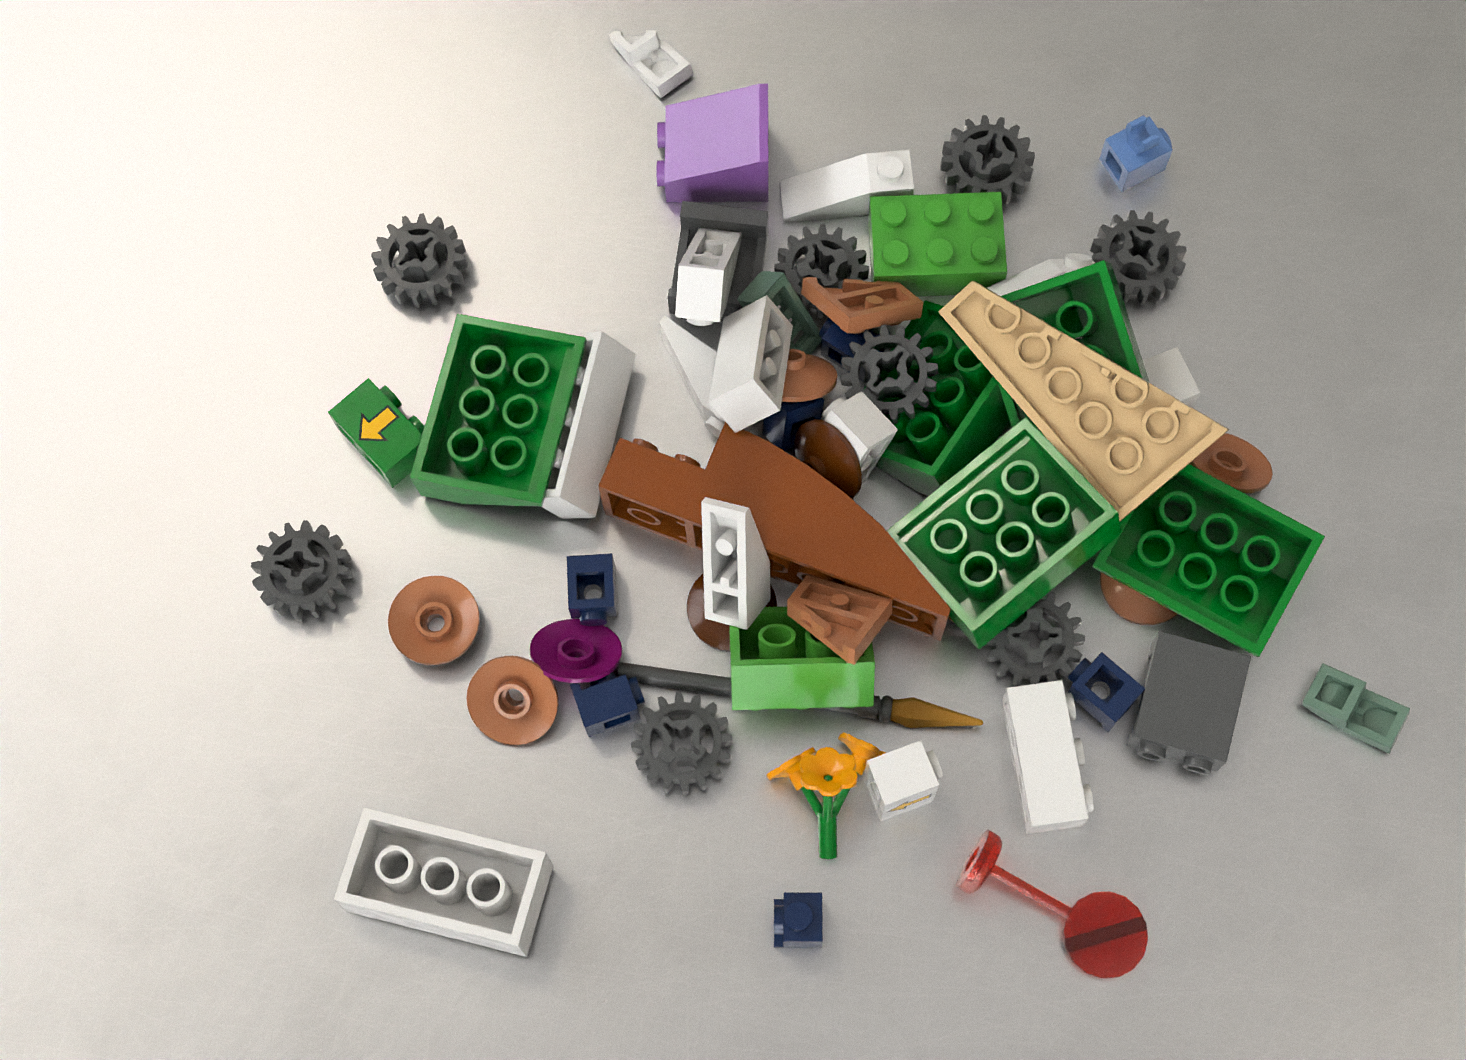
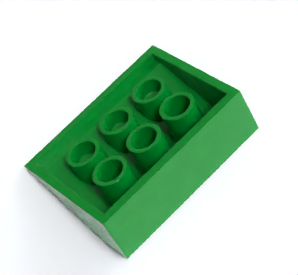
[997,260,1150,435]
[863,300,1009,496]
[410,313,587,507]
[887,417,1121,649]
[1092,464,1325,657]

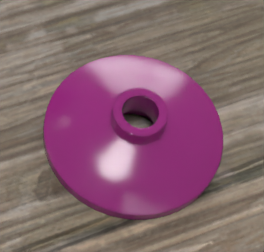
[530,619,622,683]

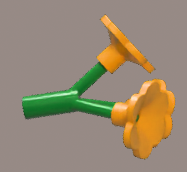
[766,732,885,859]

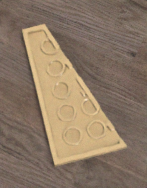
[938,281,1230,521]

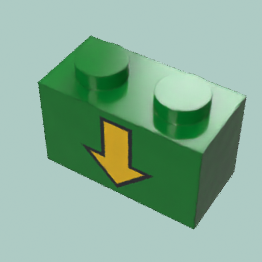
[328,378,424,488]

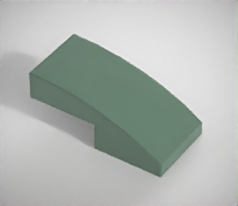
[1302,663,1410,754]

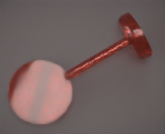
[956,829,1148,978]

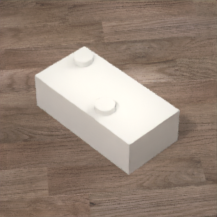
[334,808,553,957]

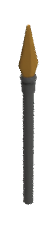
[618,662,983,728]

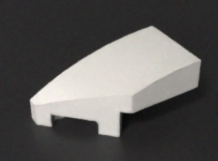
[609,30,694,98]

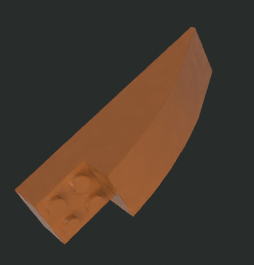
[598,422,951,641]

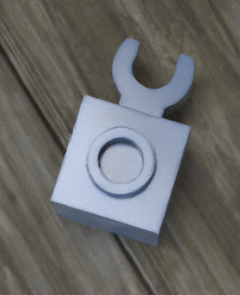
[1099,115,1173,192]

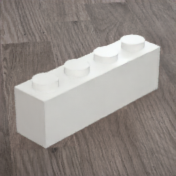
[542,331,636,519]

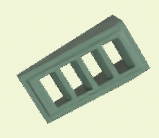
[737,271,822,354]

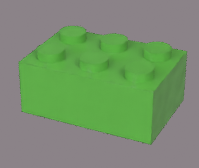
[868,192,1007,297]
[729,606,875,711]

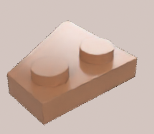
[801,277,924,334]
[787,575,893,665]

